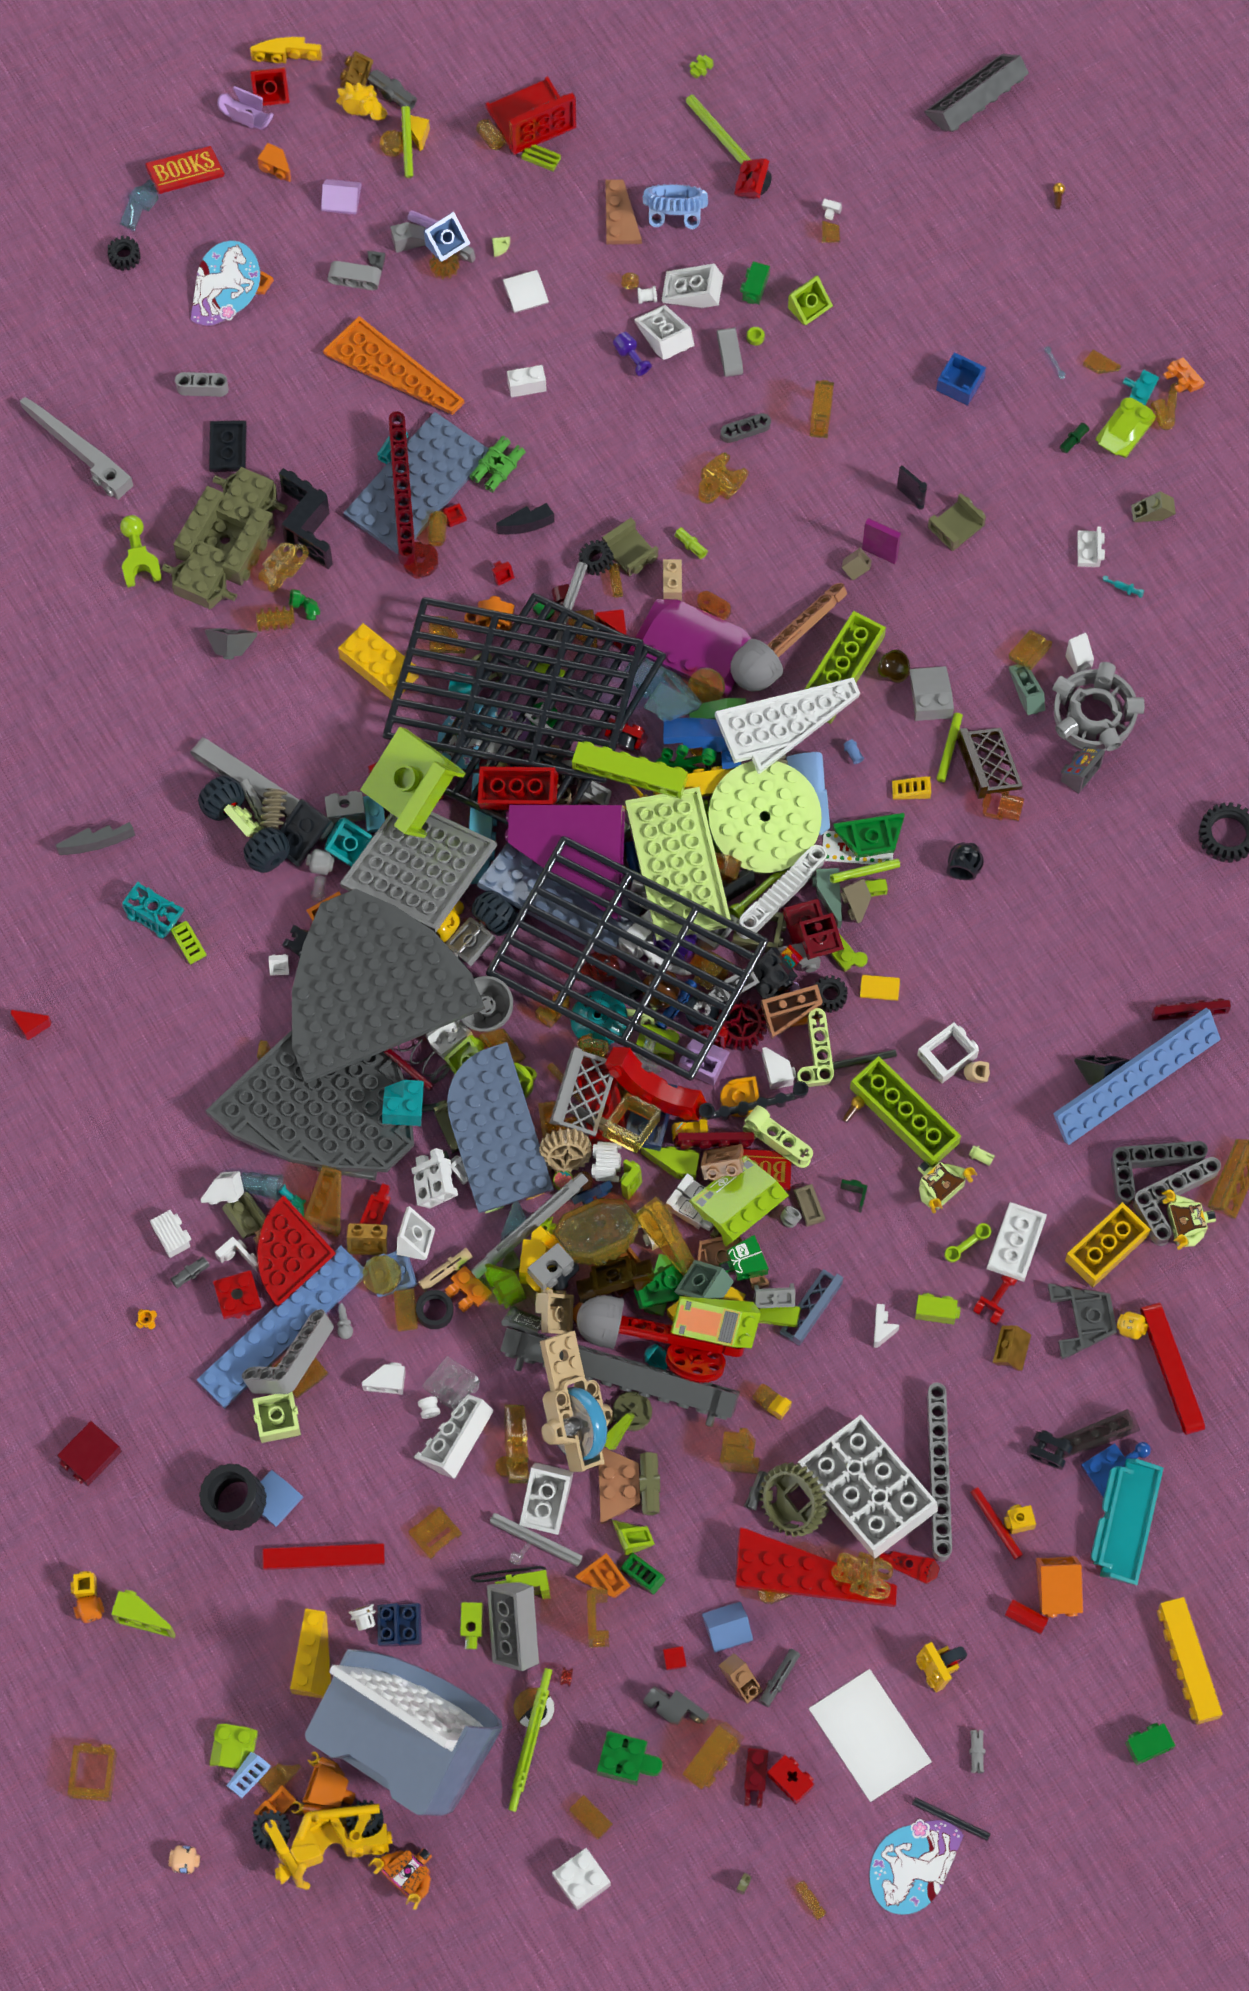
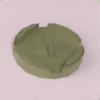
[613,1391,652,1431]

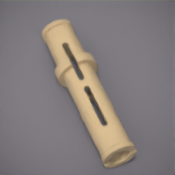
[418,1247,473,1292]

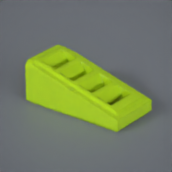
[171,921,207,965]
[605,1413,635,1450]

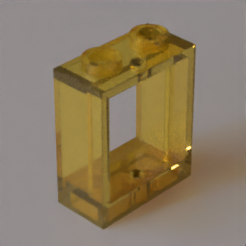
[809,380,834,438]
[603,1093,661,1154]
[67,1743,117,1802]

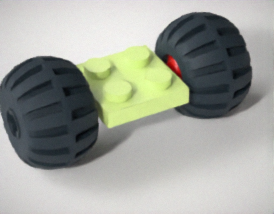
[198,775,290,873]

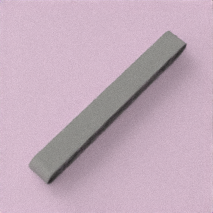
[190,737,335,842]
[927,1382,952,1562]

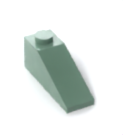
[1009,662,1045,715]
[812,868,842,928]

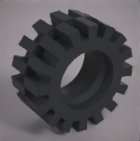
[107,236,141,271]
[578,540,614,576]
[815,975,848,1013]

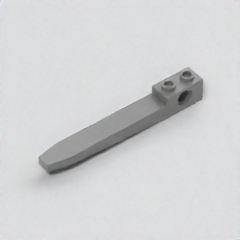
[20,397,133,500]

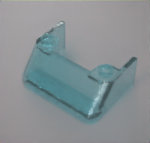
[624,657,702,722]

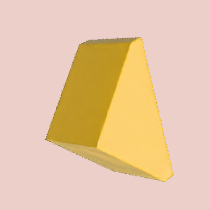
[410,115,430,151]

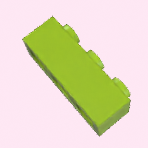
[865,878,888,897]

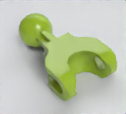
[120,515,162,588]

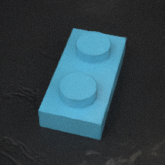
[363,796,385,833]

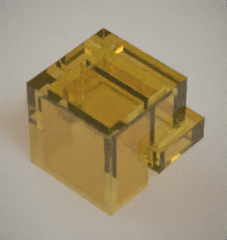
[720,1428,760,1474]

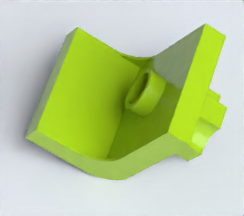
[360,727,465,838]

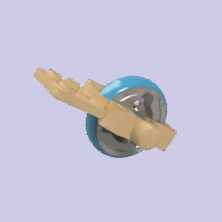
[540,1331,613,1472]

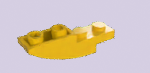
[250,37,322,63]

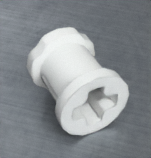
[637,286,657,304]

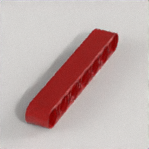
[1140,1302,1205,1435]

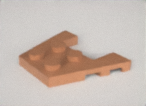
[698,1236,769,1290]

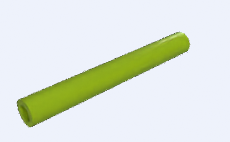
[401,106,413,178]
[936,712,963,783]
[830,859,900,883]

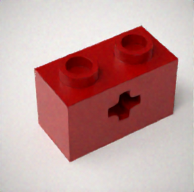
[767,1755,814,1805]

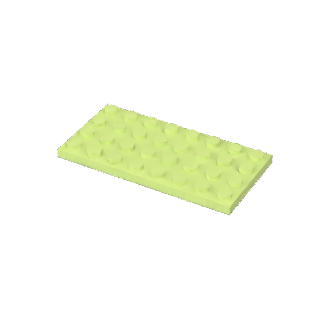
[625,787,731,941]

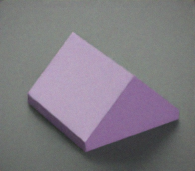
[321,179,362,215]

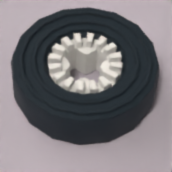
[685,996,719,1027]

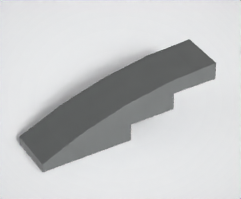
[56,822,135,855]

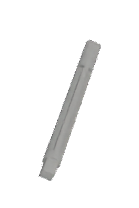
[471,1172,589,1279]

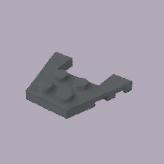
[1047,1284,1117,1360]

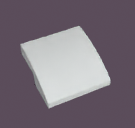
[503,270,549,313]

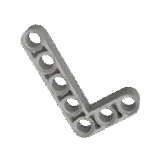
[1133,1157,1221,1246]
[242,1309,334,1394]

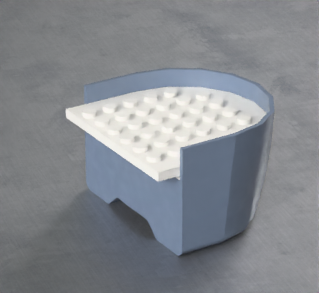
[305,1649,503,1816]

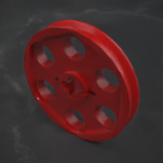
[666,1344,726,1382]

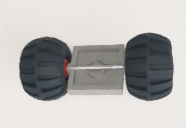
[446,891,518,968]

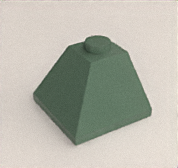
[674,1260,734,1299]

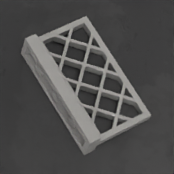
[549,1047,613,1137]

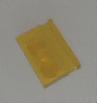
[1008,630,1052,670]

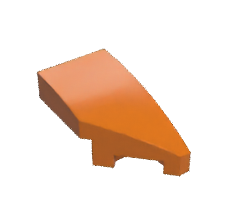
[253,1785,298,1815]

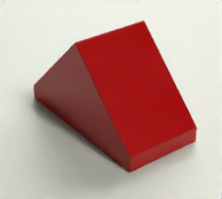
[11,1010,52,1040]

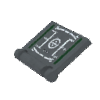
[501,1306,541,1336]

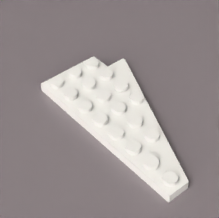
[715,678,860,774]

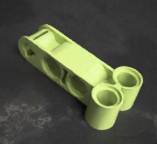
[742,1105,813,1168]

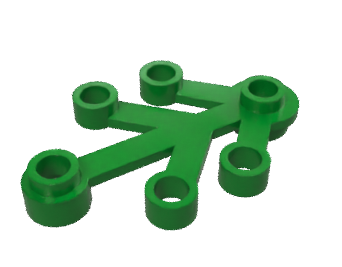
[655,745,717,774]

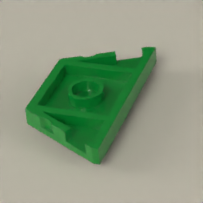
[833,813,905,858]

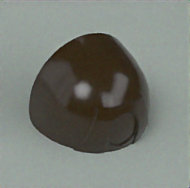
[878,649,910,683]

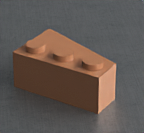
[760,985,823,1039]

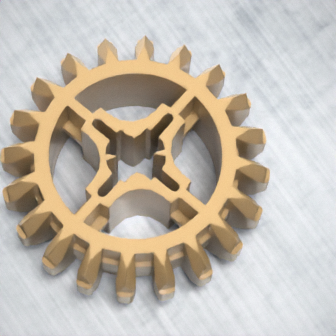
[539,1127,592,1173]

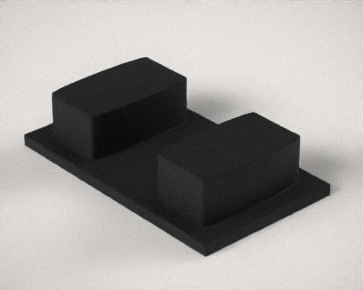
[722,869,756,902]

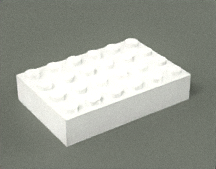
[798,1415,938,1559]

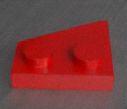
[693,1024,728,1049]

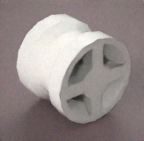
[418,1397,441,1419]

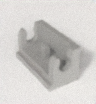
[754,1283,795,1308]

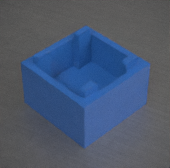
[936,352,986,406]

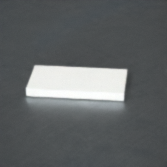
[987,1202,1047,1282]

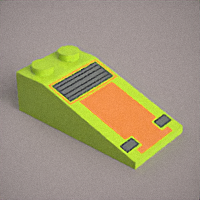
[671,1296,761,1348]

